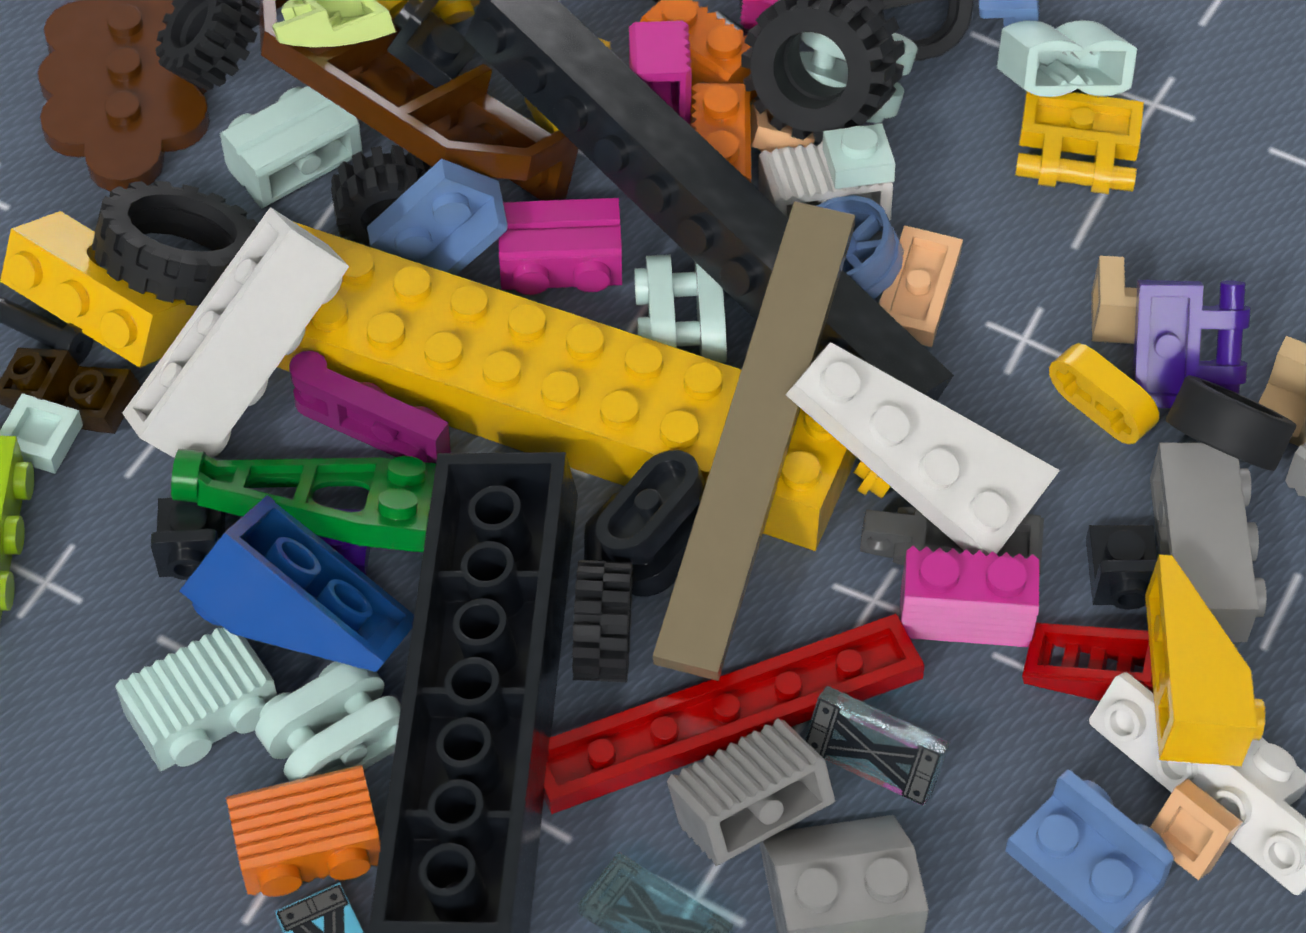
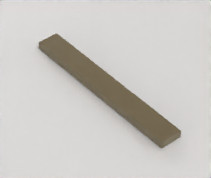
[653,201,855,681]

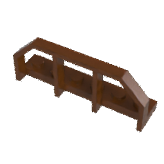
[258,0,578,201]

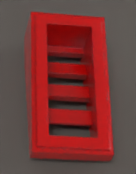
[1022,622,1154,701]

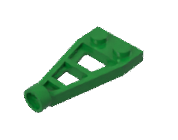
[171,449,436,552]

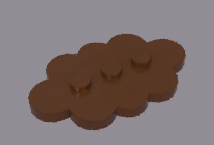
[37,0,210,192]

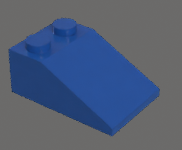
[179,495,414,672]

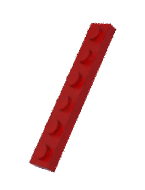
[544,613,925,815]

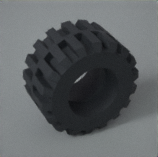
[741,0,905,142]

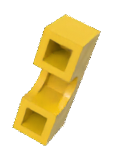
[0,211,197,368]

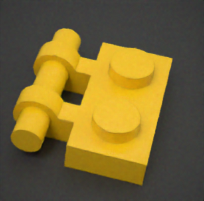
[1015,91,1144,194]

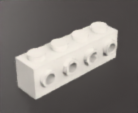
[122,207,349,458]

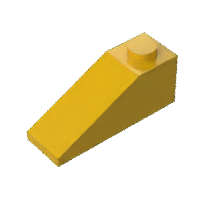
[1145,554,1265,767]

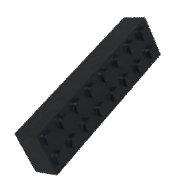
[368,452,578,933]

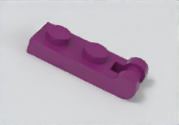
[289,351,451,463]

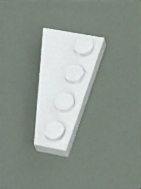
[785,342,1060,556]

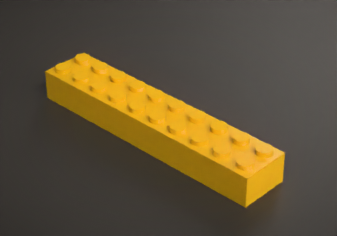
[277,222,857,551]

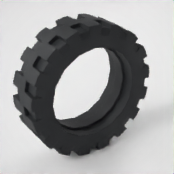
[92,181,258,306]

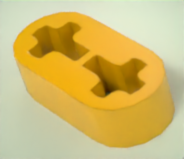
[1049,343,1159,445]

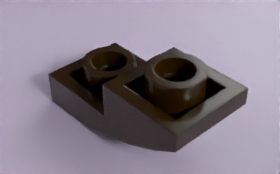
[0,347,141,434]

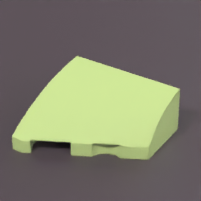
[272,0,396,47]

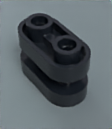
[595,450,706,597]

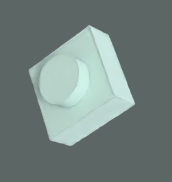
[823,124,895,189]
[0,393,83,474]

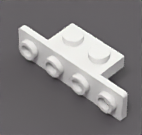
[1089,672,1306,895]

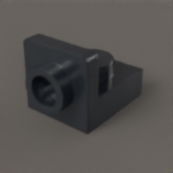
[387,0,477,88]
[151,498,226,580]
[1086,525,1157,610]

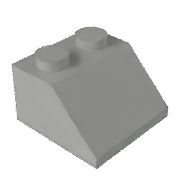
[759,815,929,933]

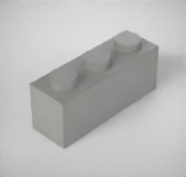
[1150,442,1267,642]

